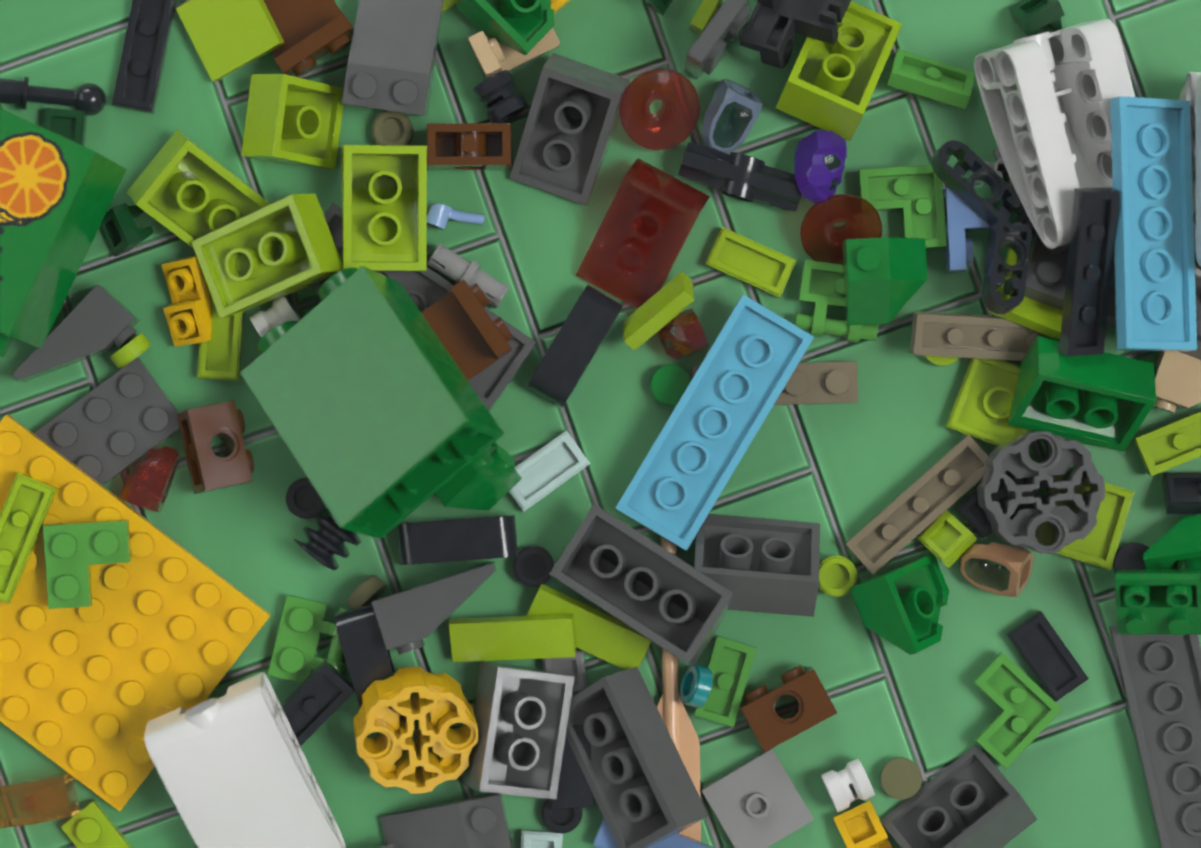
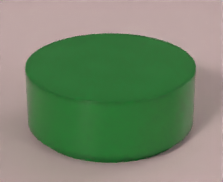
[651,364,691,406]

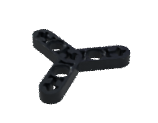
[931,140,1037,315]

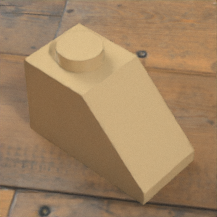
[1153,351,1201,413]

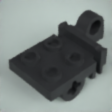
[740,0,851,69]

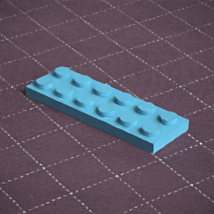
[1110,96,1197,352]
[615,295,814,551]

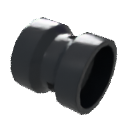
[473,70,528,123]

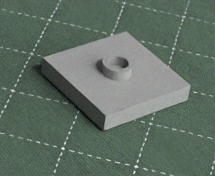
[701,749,814,848]

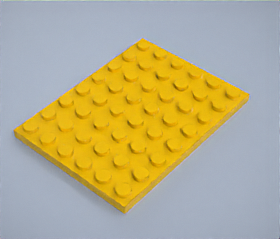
[0,414,272,812]

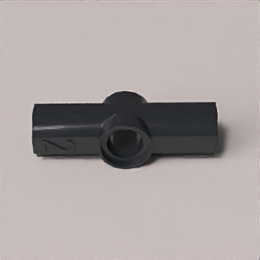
[678,142,802,212]

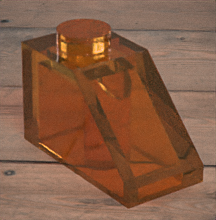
[0,772,80,828]

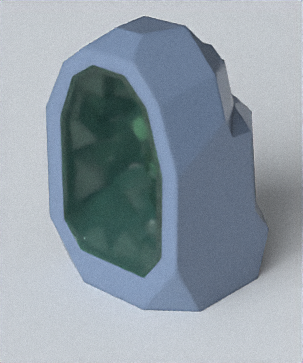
[701,79,763,152]

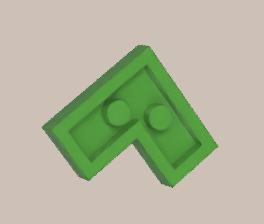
[858,165,947,249]
[43,520,131,609]
[972,652,1063,769]

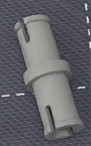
[427,243,510,309]

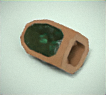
[959,542,1034,597]

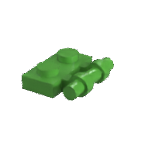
[795,260,878,343]
[268,595,350,683]

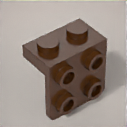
[264,0,354,77]
[421,279,514,381]

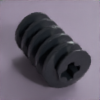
[294,504,361,570]

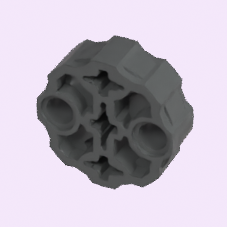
[977,431,1105,554]

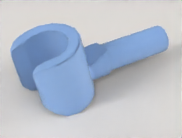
[427,203,485,230]

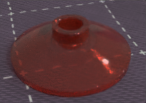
[619,68,700,150]
[800,194,882,265]

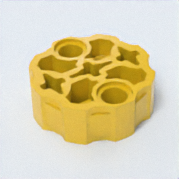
[353,666,478,794]

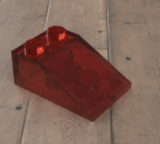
[576,158,710,308]

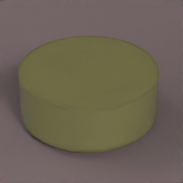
[372,110,413,146]
[347,575,387,609]
[880,757,922,800]

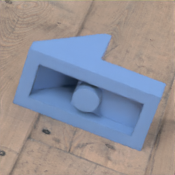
[943,188,991,273]

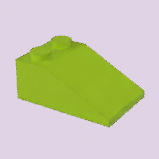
[775,1,902,141]
[126,129,271,249]
[341,145,427,271]
[191,194,343,319]

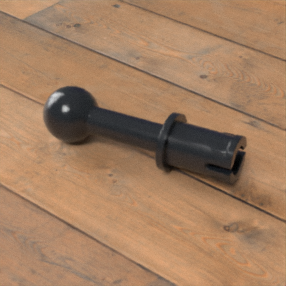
[0,77,106,116]

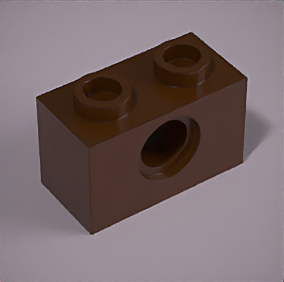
[427,123,512,170]
[176,400,254,495]
[740,665,837,752]

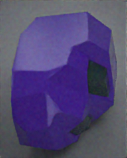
[794,130,847,204]

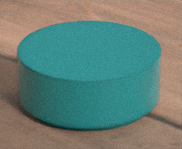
[680,664,712,708]

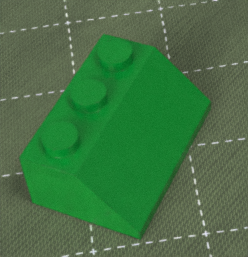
[1008,336,1157,452]

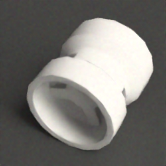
[249,296,301,338]
[821,758,875,812]

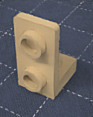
[468,28,560,79]

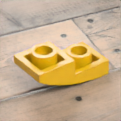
[161,255,212,347]

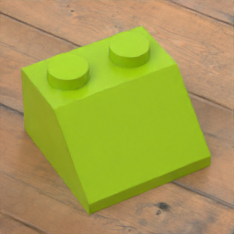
[241,74,344,170]

